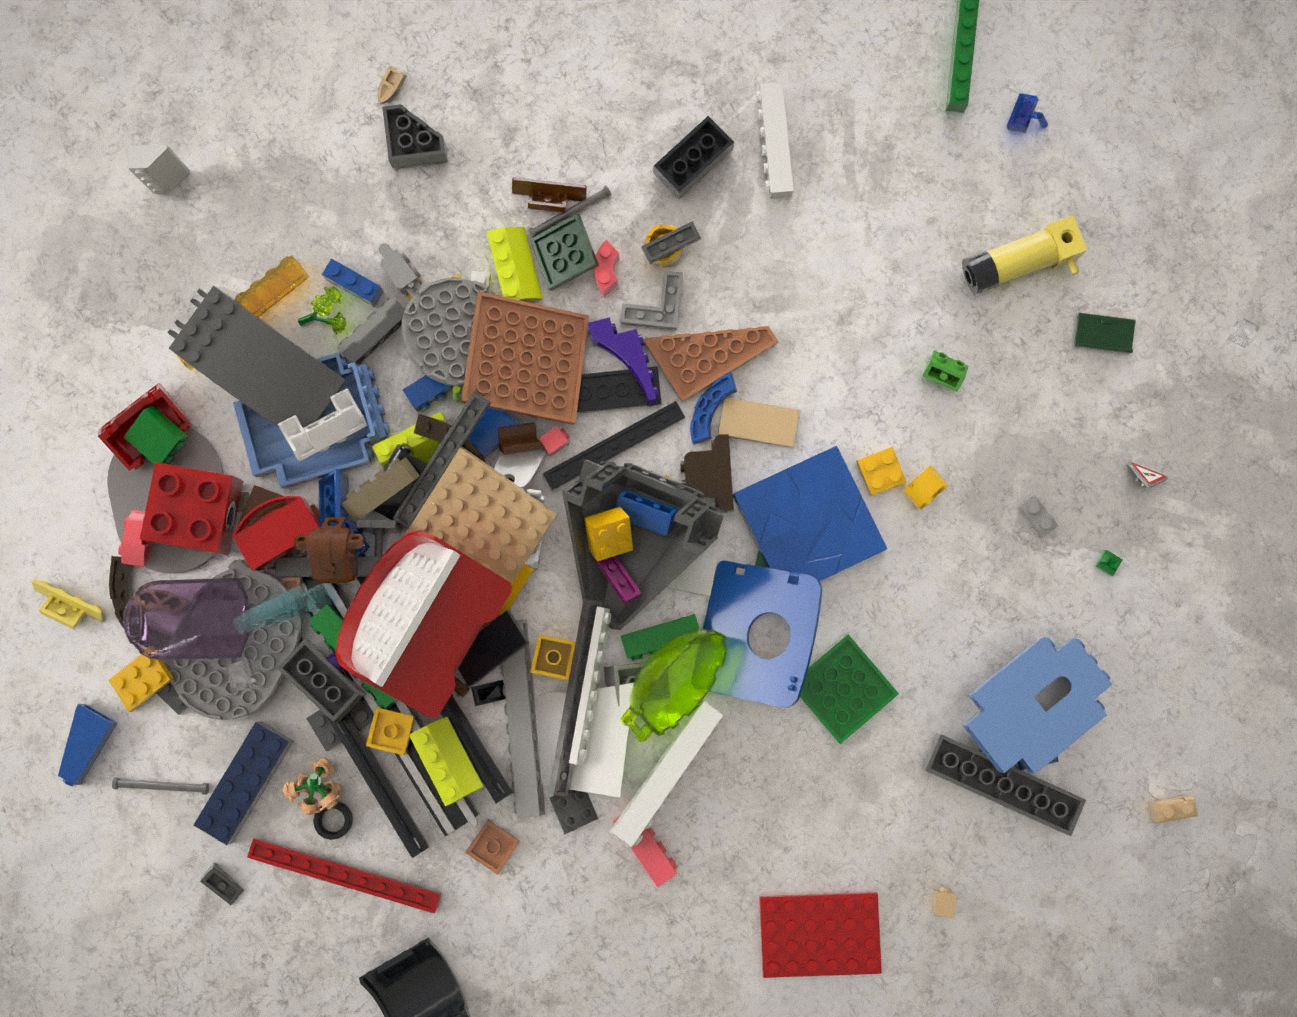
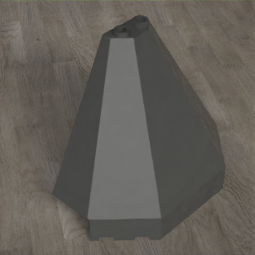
[562,460,724,630]

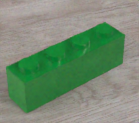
[621,614,701,661]

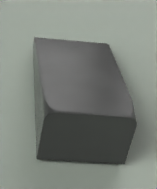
[200,863,244,905]

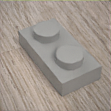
[1018,495,1058,538]

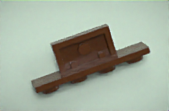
[512,177,587,213]

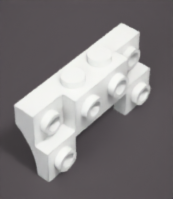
[278,389,368,461]

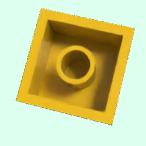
[584,507,633,561]
[530,634,576,681]

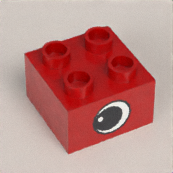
[139,462,244,556]

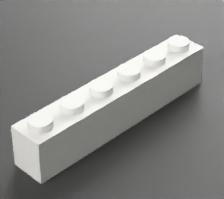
[756,82,794,198]

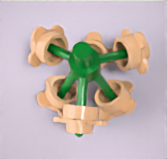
[283,757,341,815]

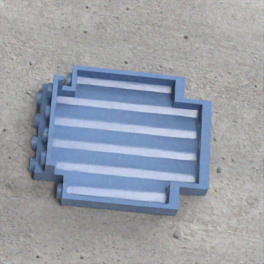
[233,352,391,489]

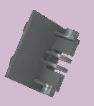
[549,789,598,835]

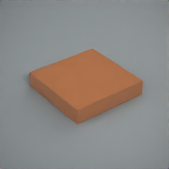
[465,819,520,875]

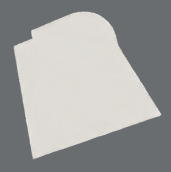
[534,683,635,798]

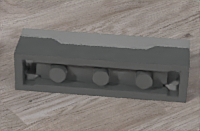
[337,297,405,366]

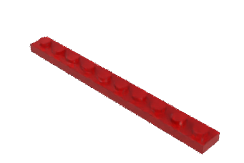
[247,838,442,914]

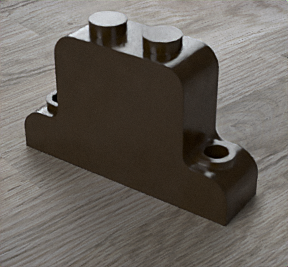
[680,434,734,513]

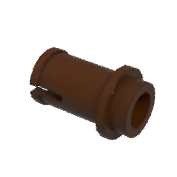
[454,676,470,698]

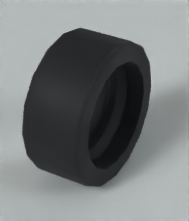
[313,802,353,840]

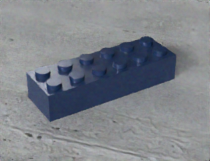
[194,721,294,845]

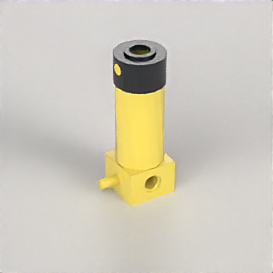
[962,215,1088,294]

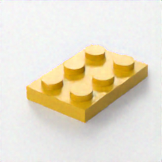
[109,647,174,712]

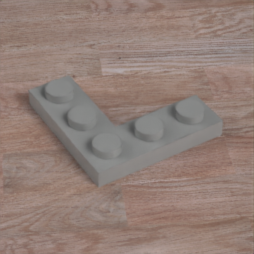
[620,271,683,329]

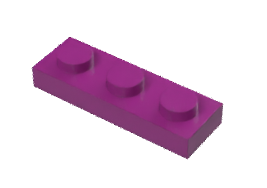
[593,556,642,605]

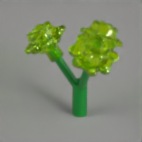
[298,286,347,335]

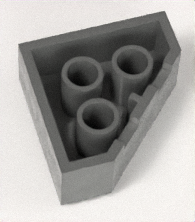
[382,104,448,168]

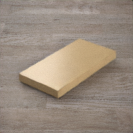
[718,398,799,448]

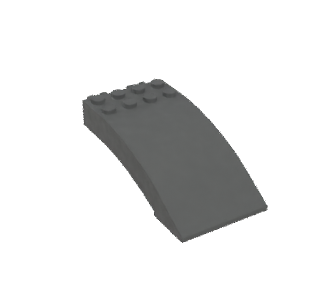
[167,285,347,428]

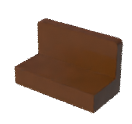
[498,422,541,455]

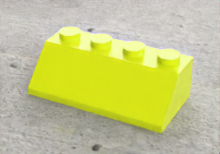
[486,227,543,302]
[372,412,448,468]
[409,717,484,806]

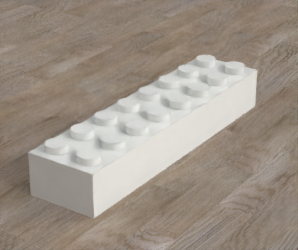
[608,701,723,847]

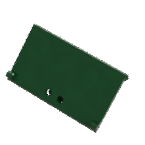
[1074,312,1136,353]

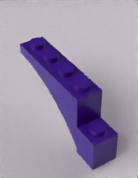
[588,317,659,407]

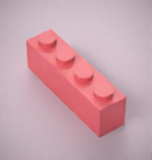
[613,815,678,888]

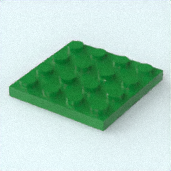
[800,634,899,744]

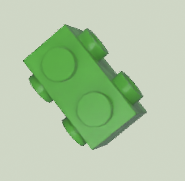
[923,350,969,392]

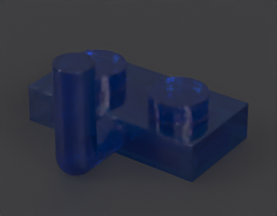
[1006,93,1048,133]
[344,516,370,557]

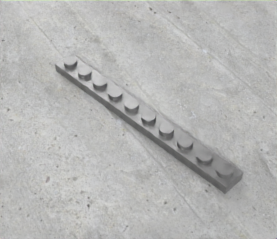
[548,599,603,796]

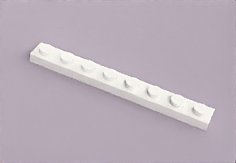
[569,607,611,765]

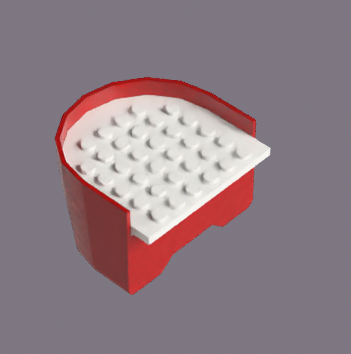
[335,531,512,718]

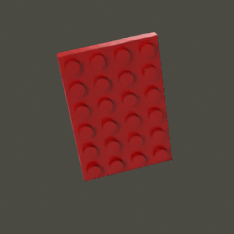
[759,892,882,978]

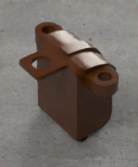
[293,517,364,583]

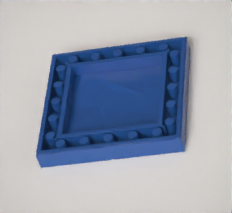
[733,446,888,585]

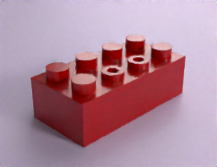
[232,496,321,571]

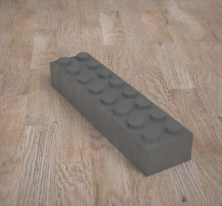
[921,733,1086,836]

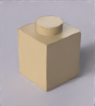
[932,887,957,918]

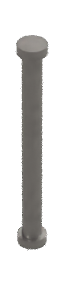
[528,185,612,238]
[112,777,209,795]

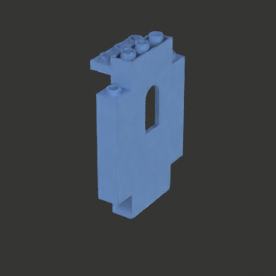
[962,636,1113,774]

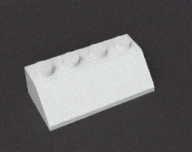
[128,145,190,195]

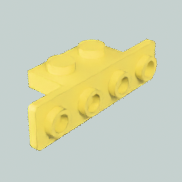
[32,579,104,630]

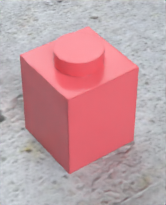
[539,426,570,457]

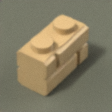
[1149,795,1198,823]

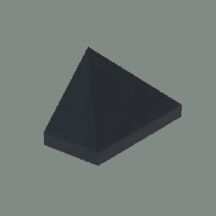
[471,680,506,706]

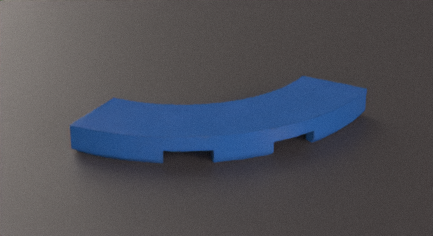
[690,373,737,445]

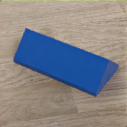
[318,468,349,529]

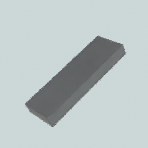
[641,221,701,264]

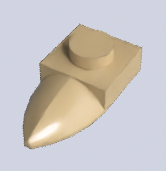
[378,65,407,103]

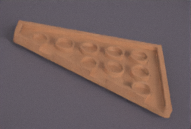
[643,326,779,402]

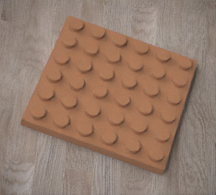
[461,291,589,425]

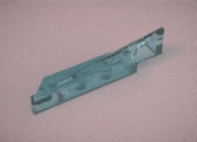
[232,583,332,634]

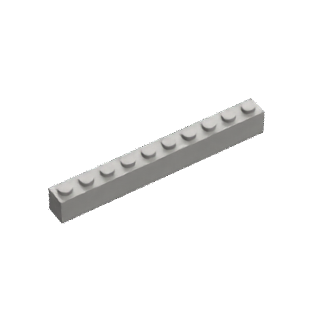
[501,619,545,818]

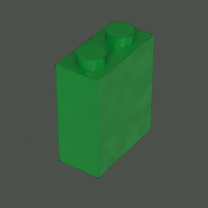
[124,406,188,465]

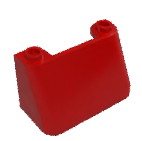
[98,383,191,471]

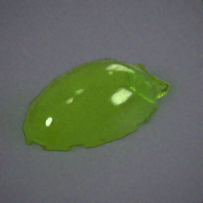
[621,629,728,742]

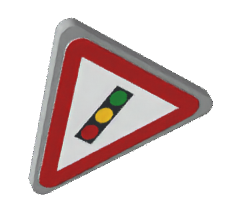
[1128,461,1168,489]

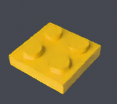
[856,447,907,496]
[366,707,415,755]

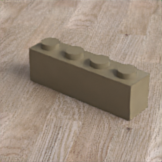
[342,457,420,522]

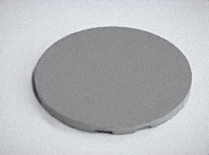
[401,277,500,387]

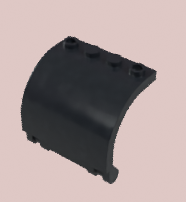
[359,937,470,1017]

